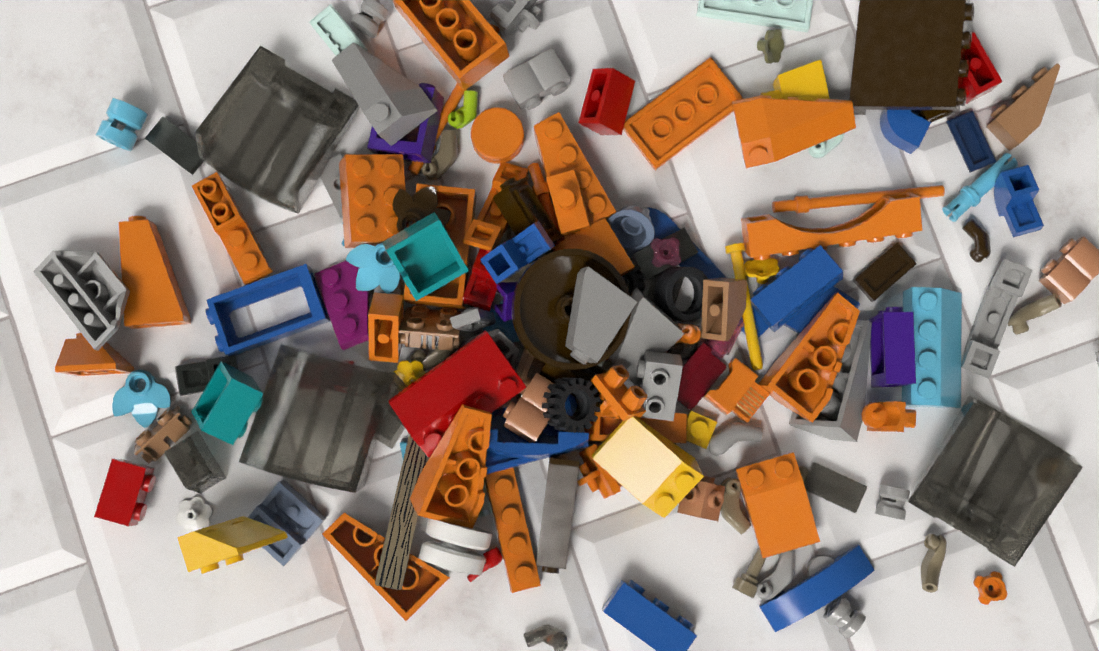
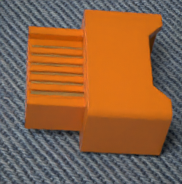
[703,357,770,423]

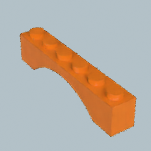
[741,192,922,260]

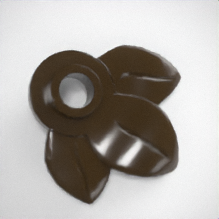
[392,186,451,232]

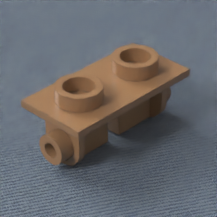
[134,406,193,464]

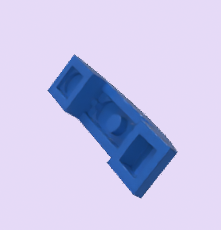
[487,430,589,459]
[759,545,875,632]

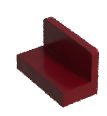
[677,342,726,410]

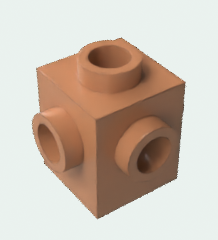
[677,476,725,521]

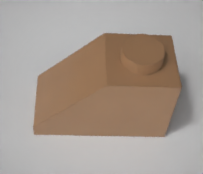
[701,278,747,341]

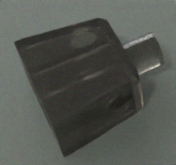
[165,431,226,494]

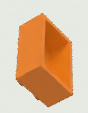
[339,154,408,248]

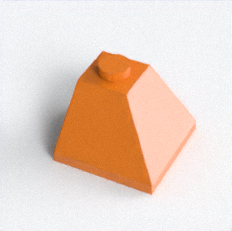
[55,333,134,376]

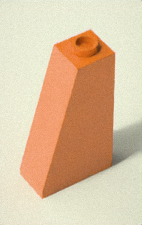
[119,216,191,329]

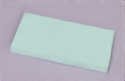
[696,0,813,32]

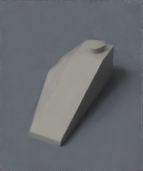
[332,42,438,146]
[789,320,872,442]

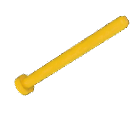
[725,243,763,371]

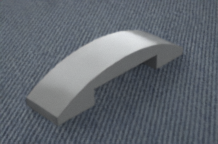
[961,259,1033,378]

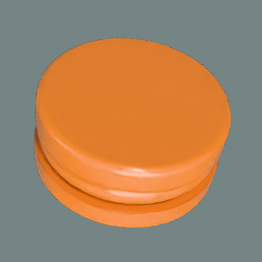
[471,107,524,164]

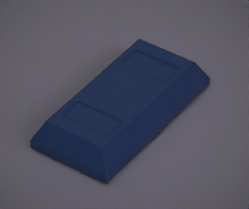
[946,110,997,173]

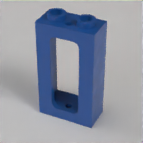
[205,264,330,356]

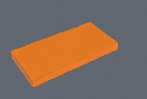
[623,57,744,171]

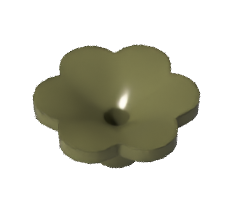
[757,29,784,64]

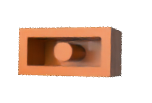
[368,292,404,363]

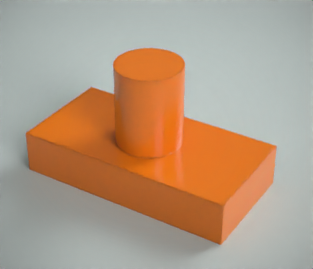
[546,169,590,235]

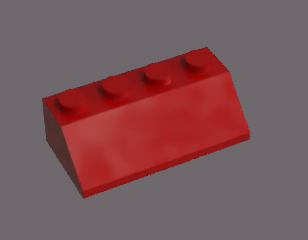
[388,330,527,458]

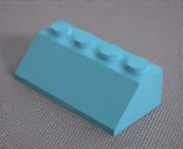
[901,287,962,408]

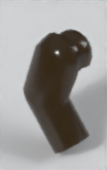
[962,219,991,263]

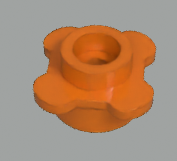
[973,571,1007,605]

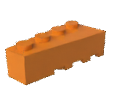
[534,112,616,240]
[322,513,450,621]

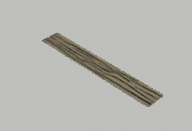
[375,434,429,590]

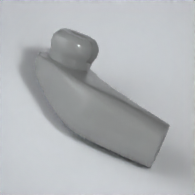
[708,422,763,456]
[757,551,795,600]

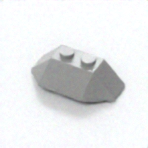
[33,250,130,351]

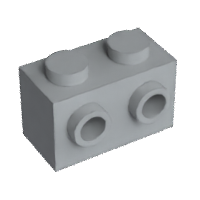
[636,350,683,421]

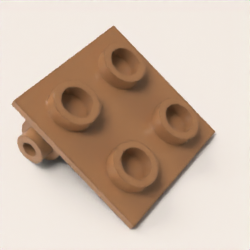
[399,305,462,351]

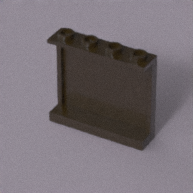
[849,0,974,115]

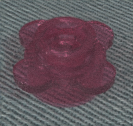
[651,237,681,267]

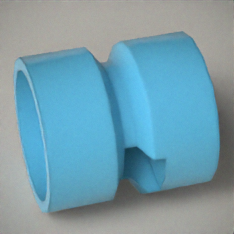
[96,98,148,151]

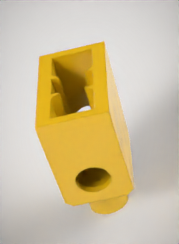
[760,60,830,101]

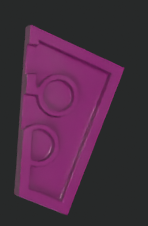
[314,261,370,351]

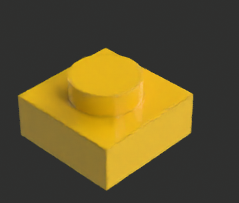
[687,411,717,449]

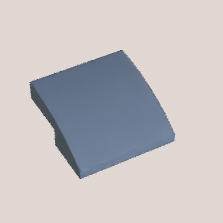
[248,479,326,566]

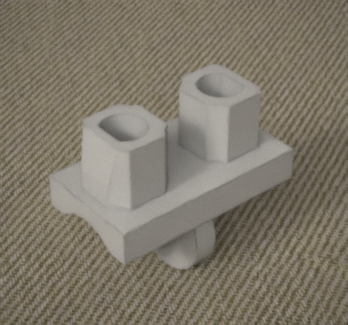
[490,0,541,38]

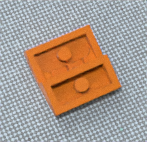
[551,218,635,276]

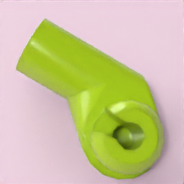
[448,90,478,129]

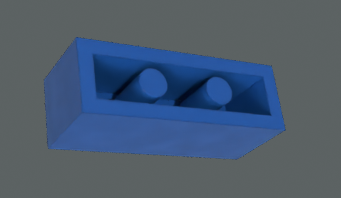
[750,245,843,332]
[602,580,697,651]

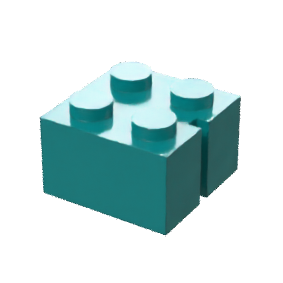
[383,212,469,301]
[191,361,264,445]

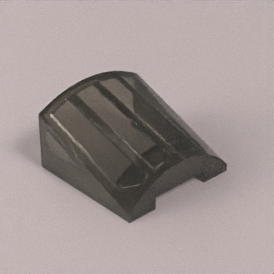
[195,46,359,214]
[239,344,392,493]
[908,394,1083,567]

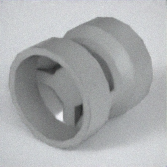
[350,0,390,38]
[875,485,910,520]
[823,596,866,639]

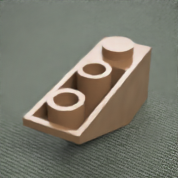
[986,63,1060,151]

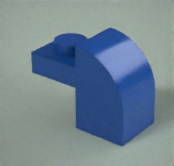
[880,110,931,154]
[994,165,1044,238]
[480,221,555,284]

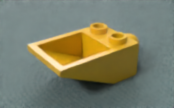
[177,516,288,574]

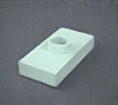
[309,4,368,56]

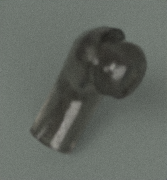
[523,624,568,651]

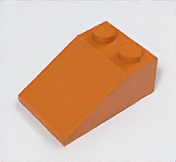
[735,452,820,559]

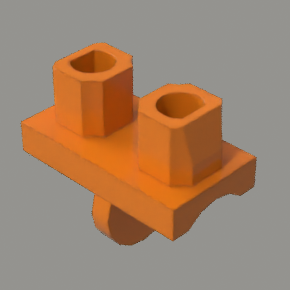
[591,365,648,421]
[862,401,917,432]
[577,444,622,499]

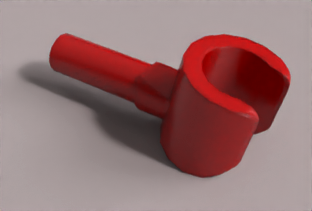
[467,547,502,582]

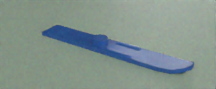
[647,207,770,338]

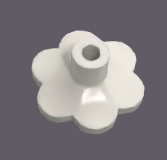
[176,497,213,533]

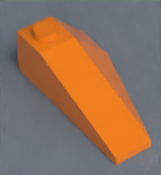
[732,95,856,168]
[758,293,860,423]
[410,405,492,529]

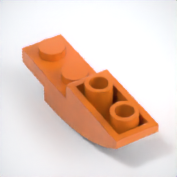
[192,172,273,285]
[584,412,687,443]

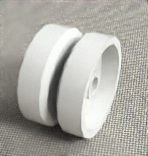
[419,519,493,575]

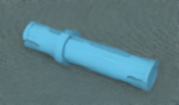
[942,153,1018,222]

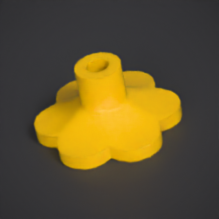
[744,258,780,284]
[391,360,426,392]

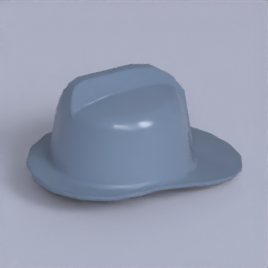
[606,206,655,258]

